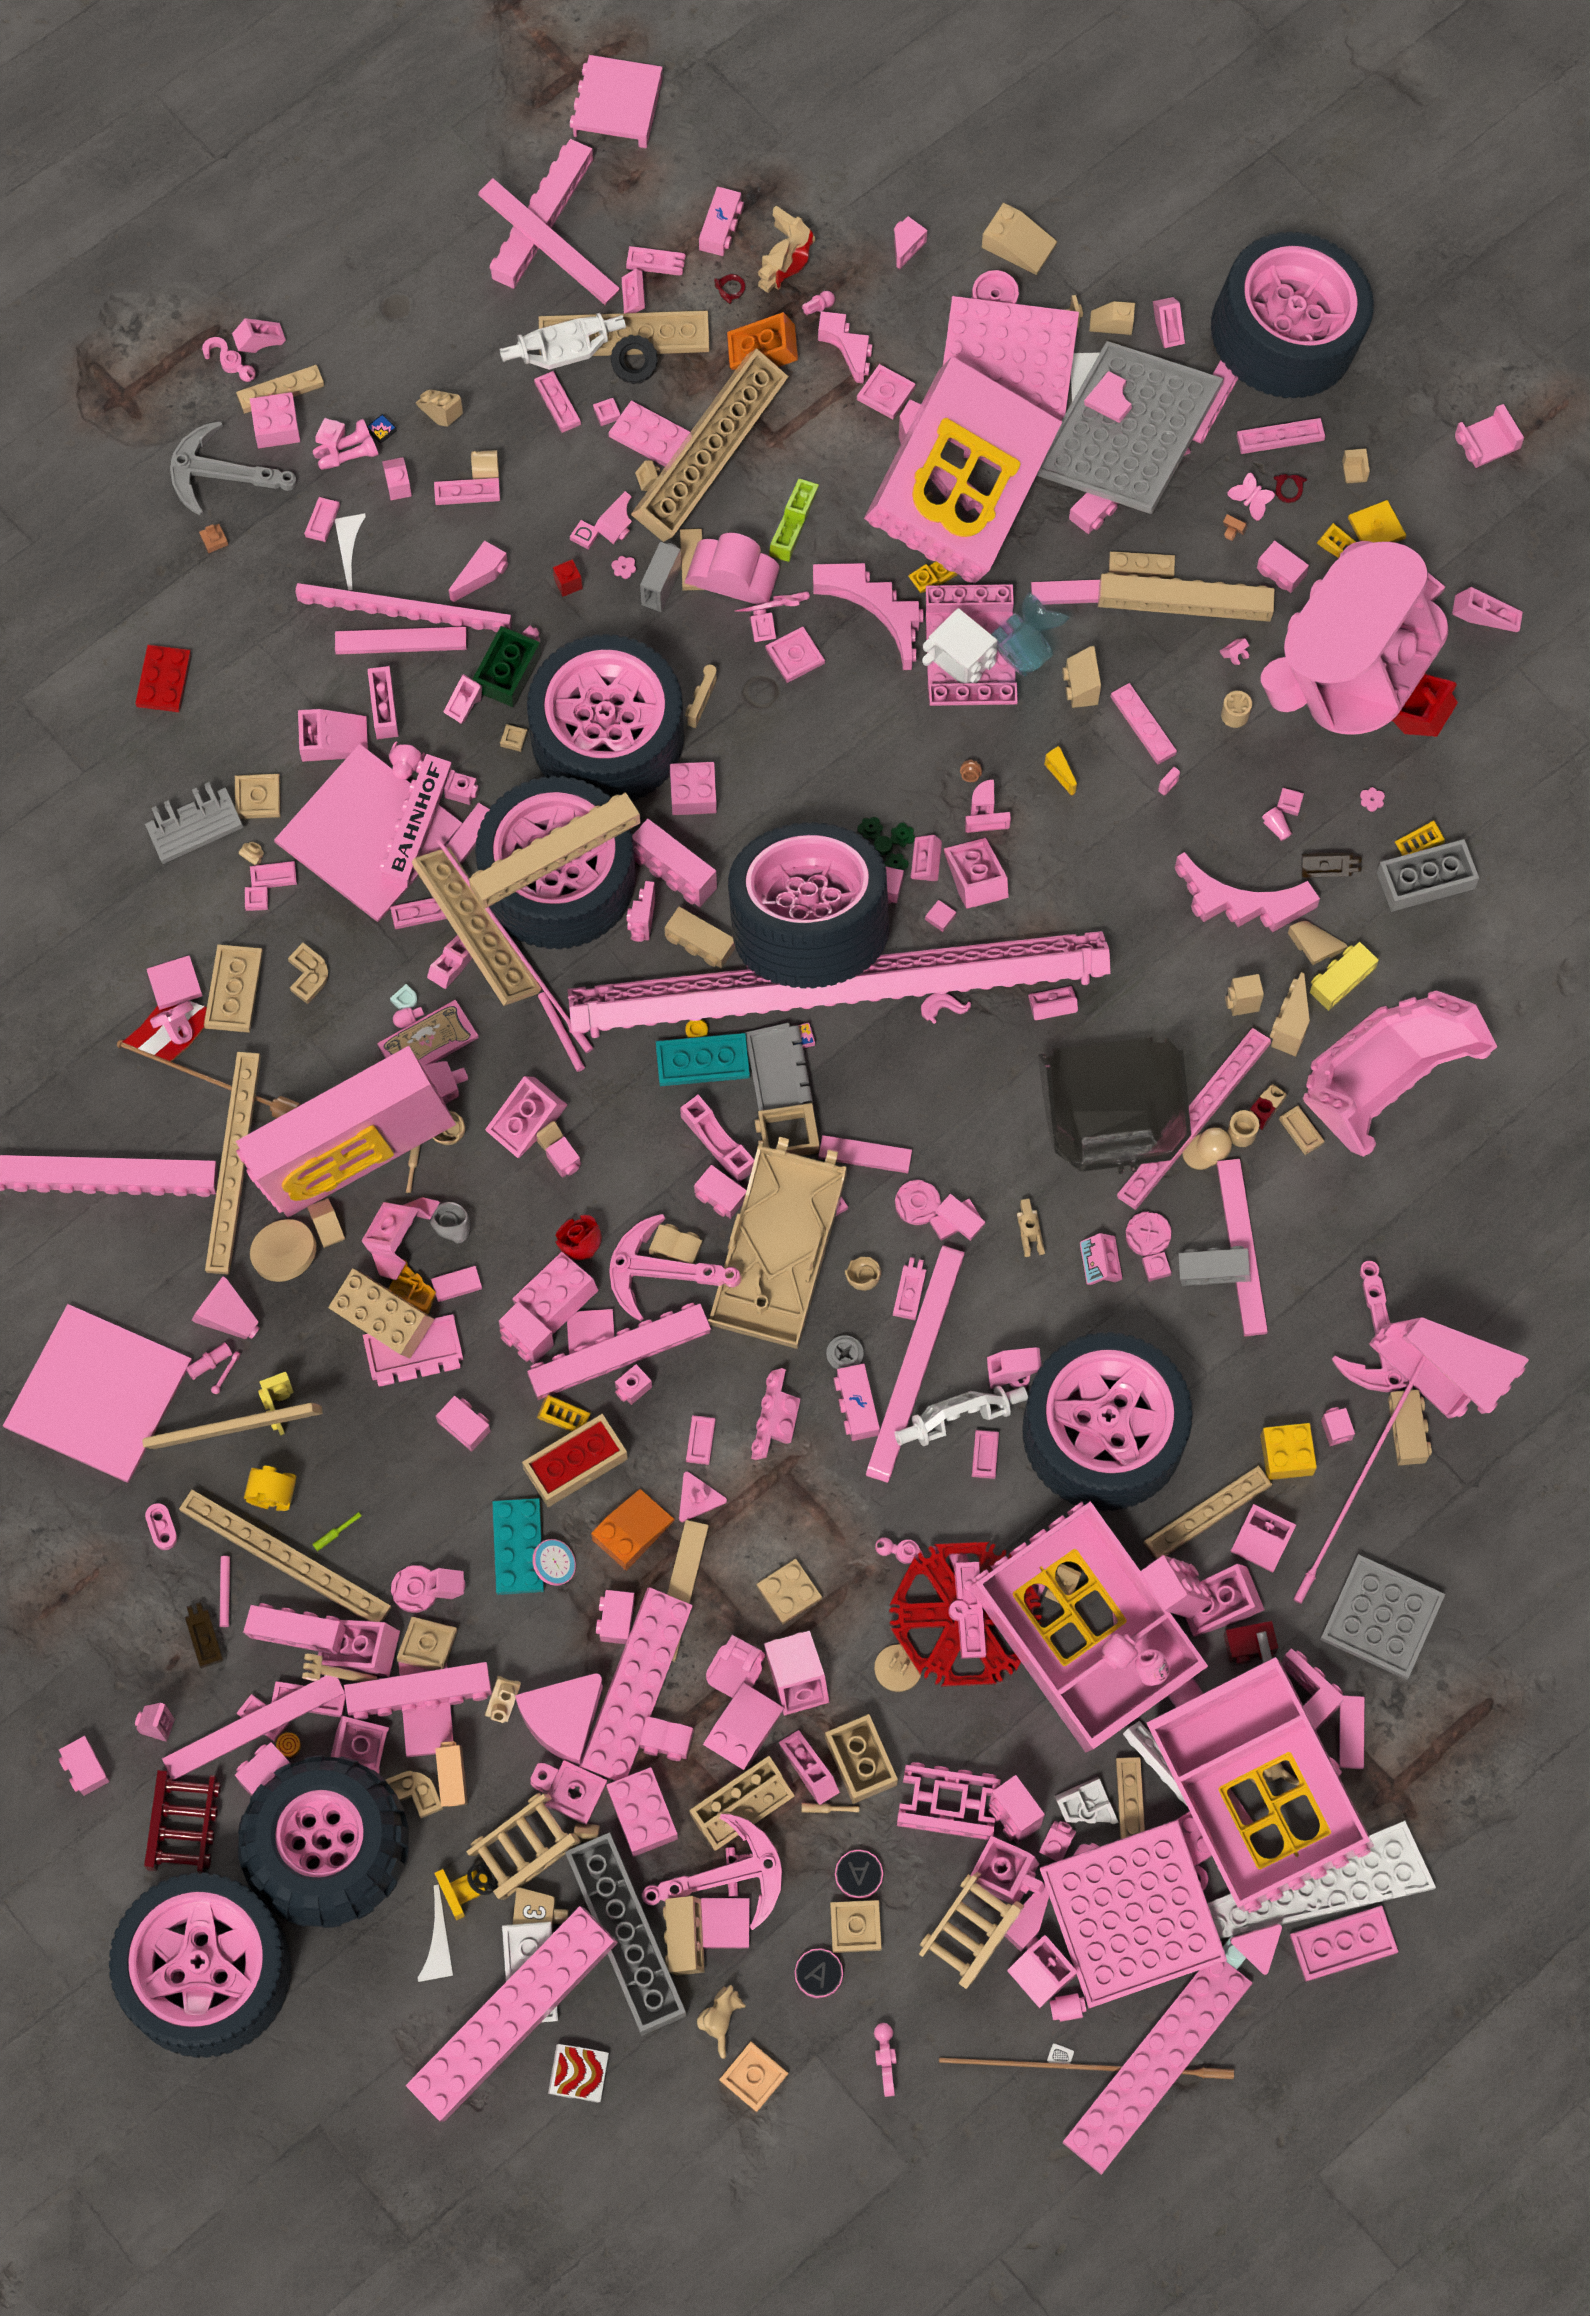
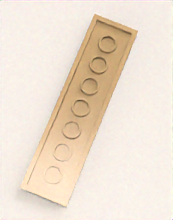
[539,311,709,356]
[412,847,541,1006]

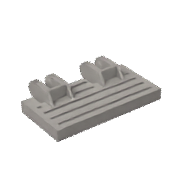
[145,782,244,864]

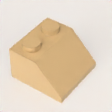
[1062,646,1101,708]

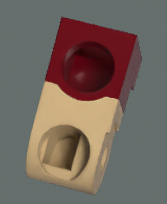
[1249,1084,1287,1130]

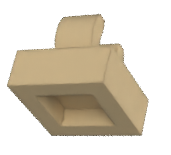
[635,461,660,491]

